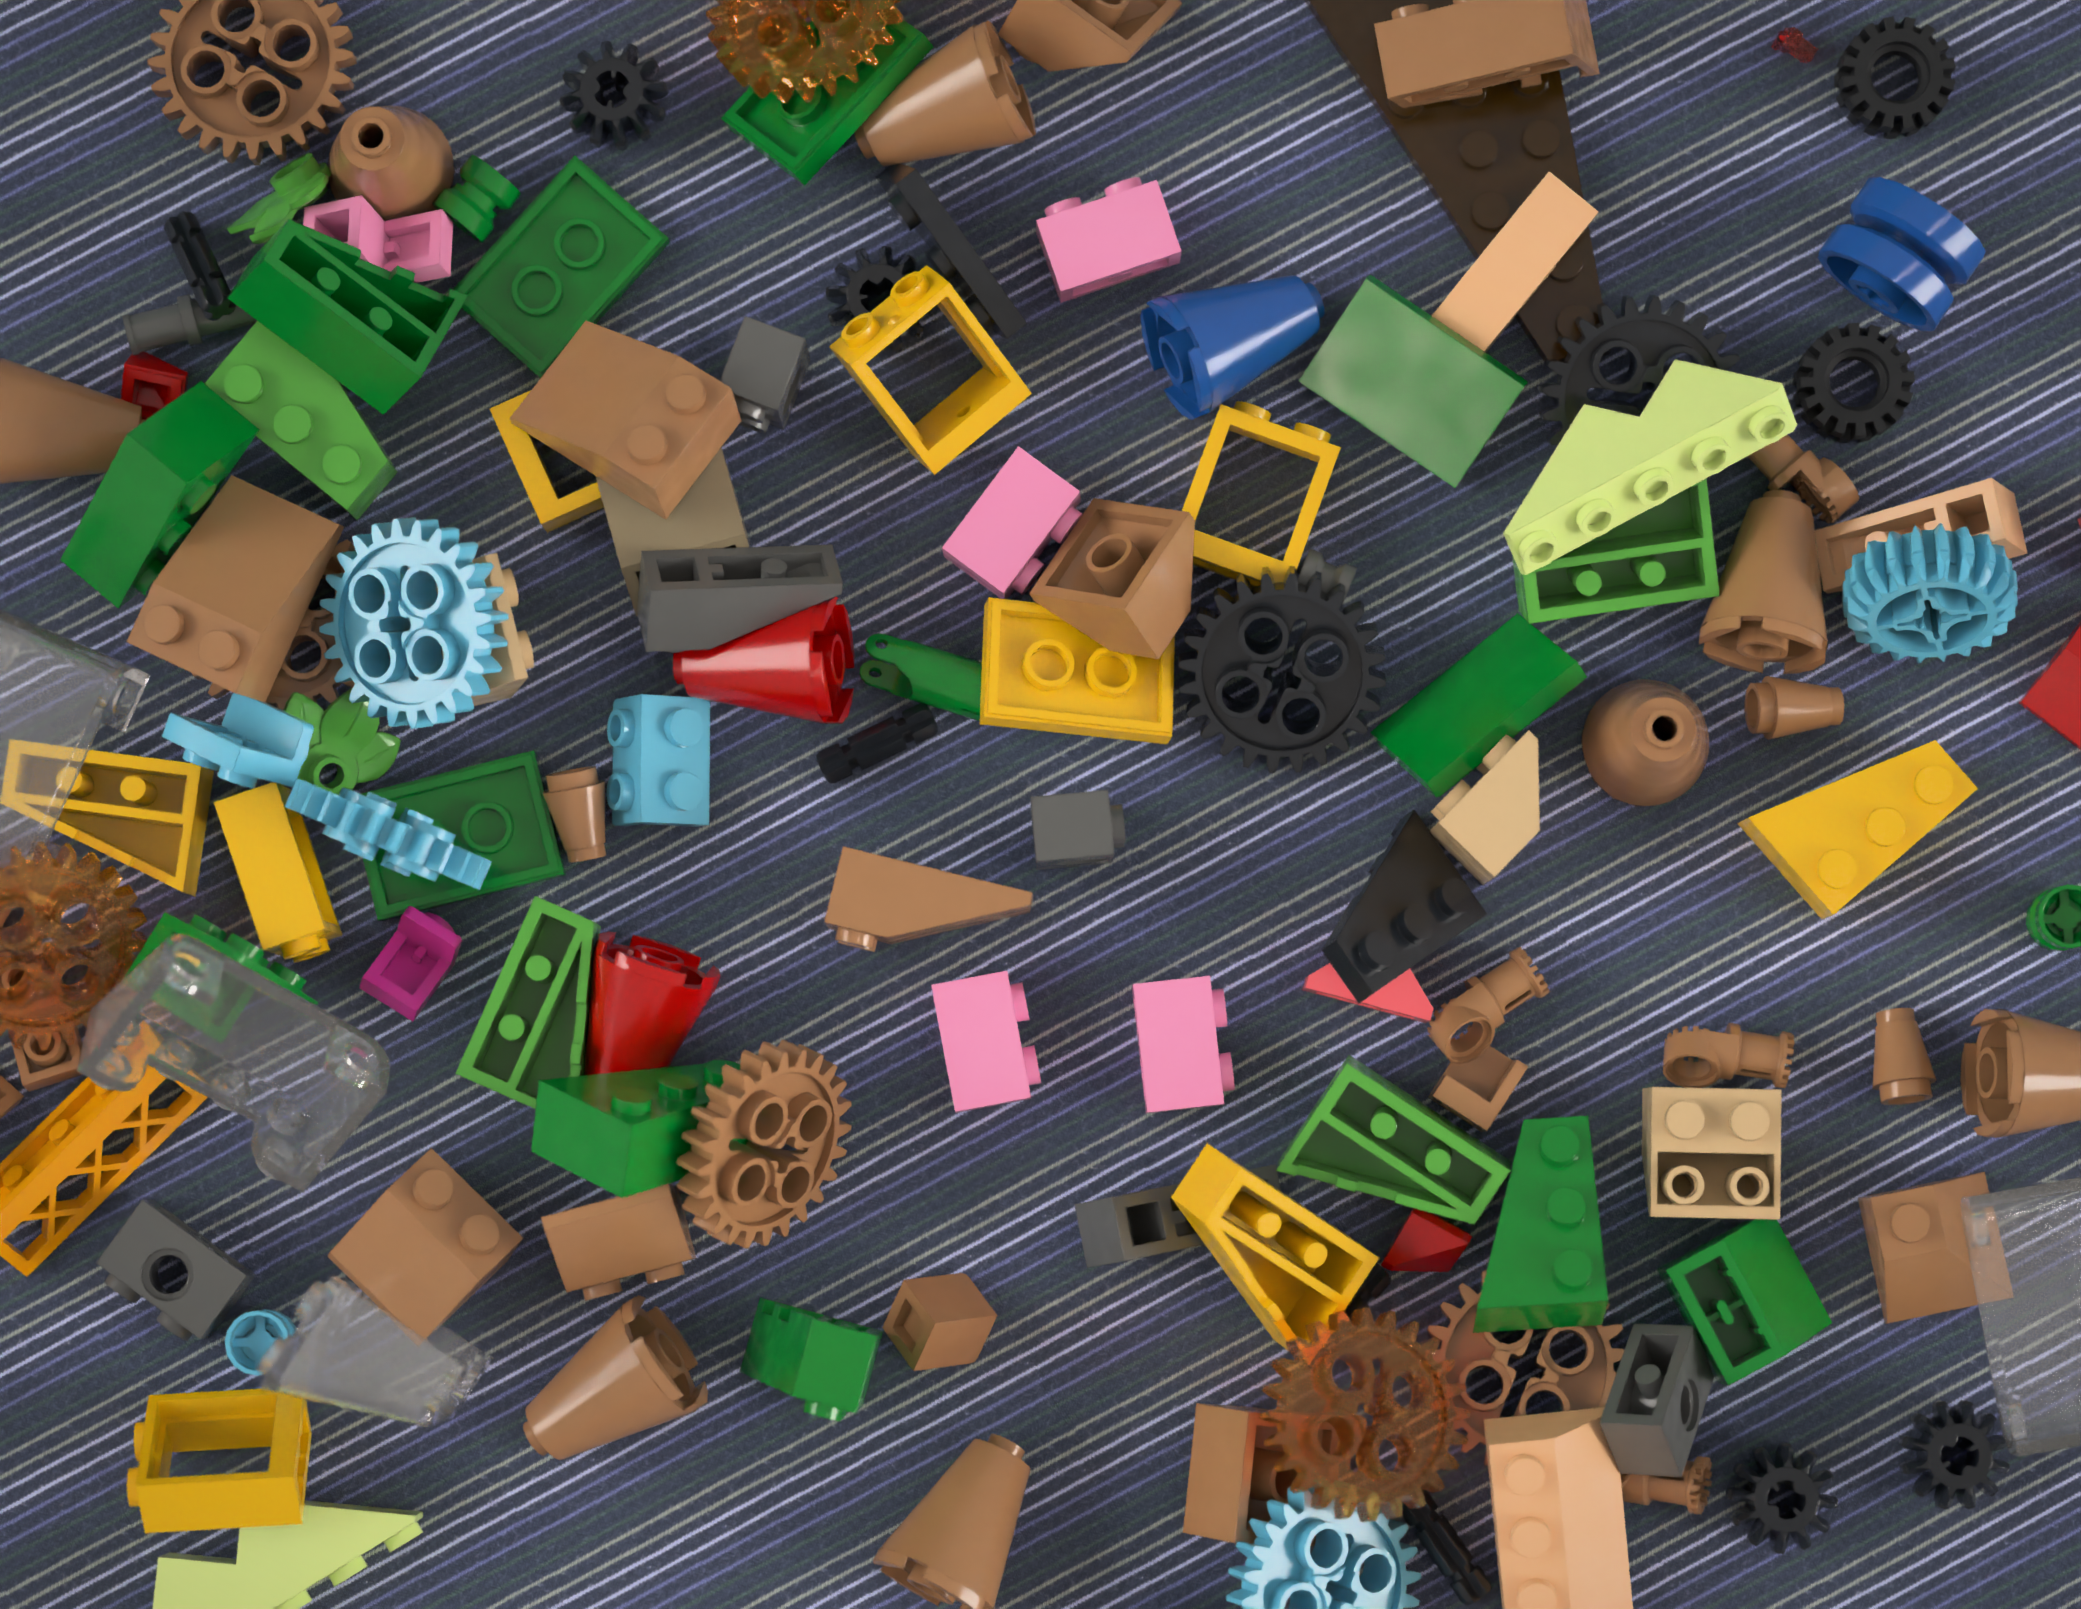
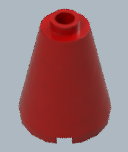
[673,596,855,724]
[584,931,720,1075]

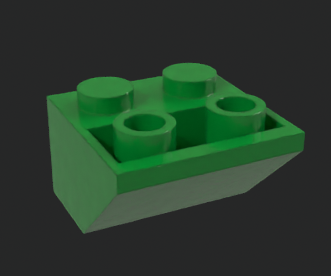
[1657,1219,1832,1386]

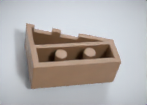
[1374,0,1600,108]

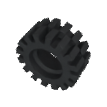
[1834,16,1956,139]
[1793,323,1915,444]

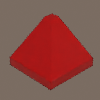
[121,351,189,420]
[1381,1208,1472,1272]

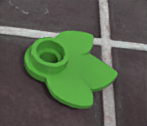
[227,153,331,244]
[283,687,401,795]

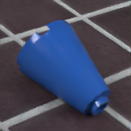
[1140,275,1325,420]

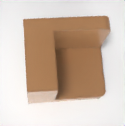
[1428,1046,1528,1132]
[882,1273,997,1371]

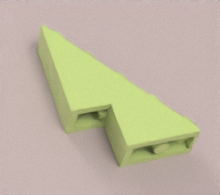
[1503,359,1797,575]
[153,1500,423,1609]

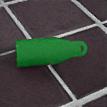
[859,633,982,721]

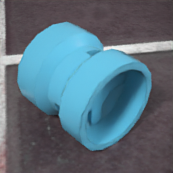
[225,1309,299,1375]

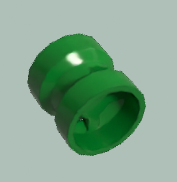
[432,154,521,243]
[2026,884,2081,952]

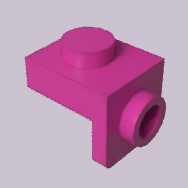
[359,906,462,1022]

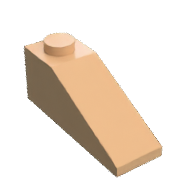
[1815,478,2028,593]

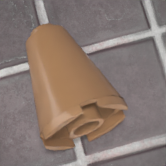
[854,21,1036,166]
[328,106,455,221]
[0,358,146,484]
[1699,490,1828,674]
[1581,679,1709,806]
[1960,1009,2081,1138]
[523,1295,708,1460]
[873,1434,1031,1609]

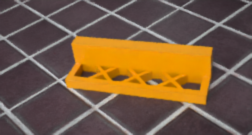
[0,1025,210,1277]

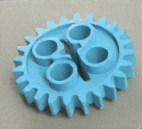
[319,517,509,729]
[285,778,492,890]
[1226,1480,1421,1609]

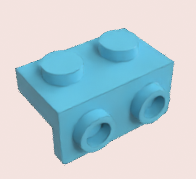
[162,693,314,788]
[606,694,710,827]

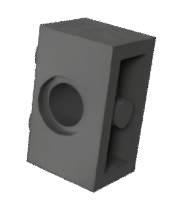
[720,316,811,433]
[1030,790,1126,870]
[96,1200,256,1341]
[1600,1324,1714,1477]

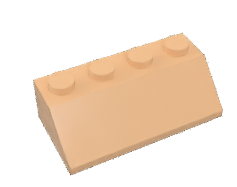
[1483,1407,1633,1609]

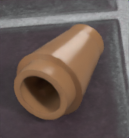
[1745,676,1844,740]
[542,766,606,863]
[1872,1008,1937,1105]

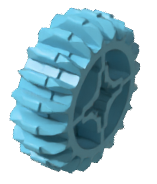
[1842,523,2018,664]

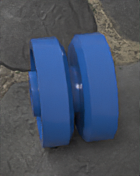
[1818,177,1986,331]

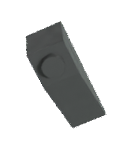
[637,544,843,653]
[1074,1164,1281,1268]

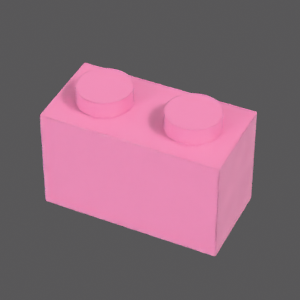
[1036,177,1182,303]
[942,446,1083,599]
[931,971,1041,1113]
[1132,976,1235,1114]

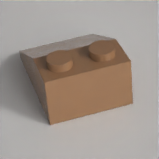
[510,320,741,520]
[126,475,344,702]
[824,846,1033,952]

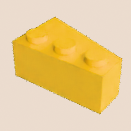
[1737,740,1978,919]

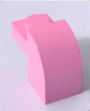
[303,195,453,283]

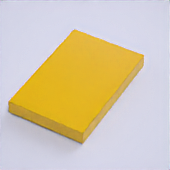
[979,597,1175,744]

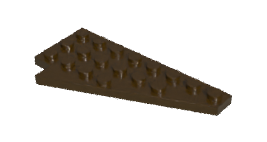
[1304,0,1611,362]

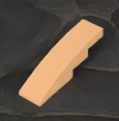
[1432,172,1598,353]

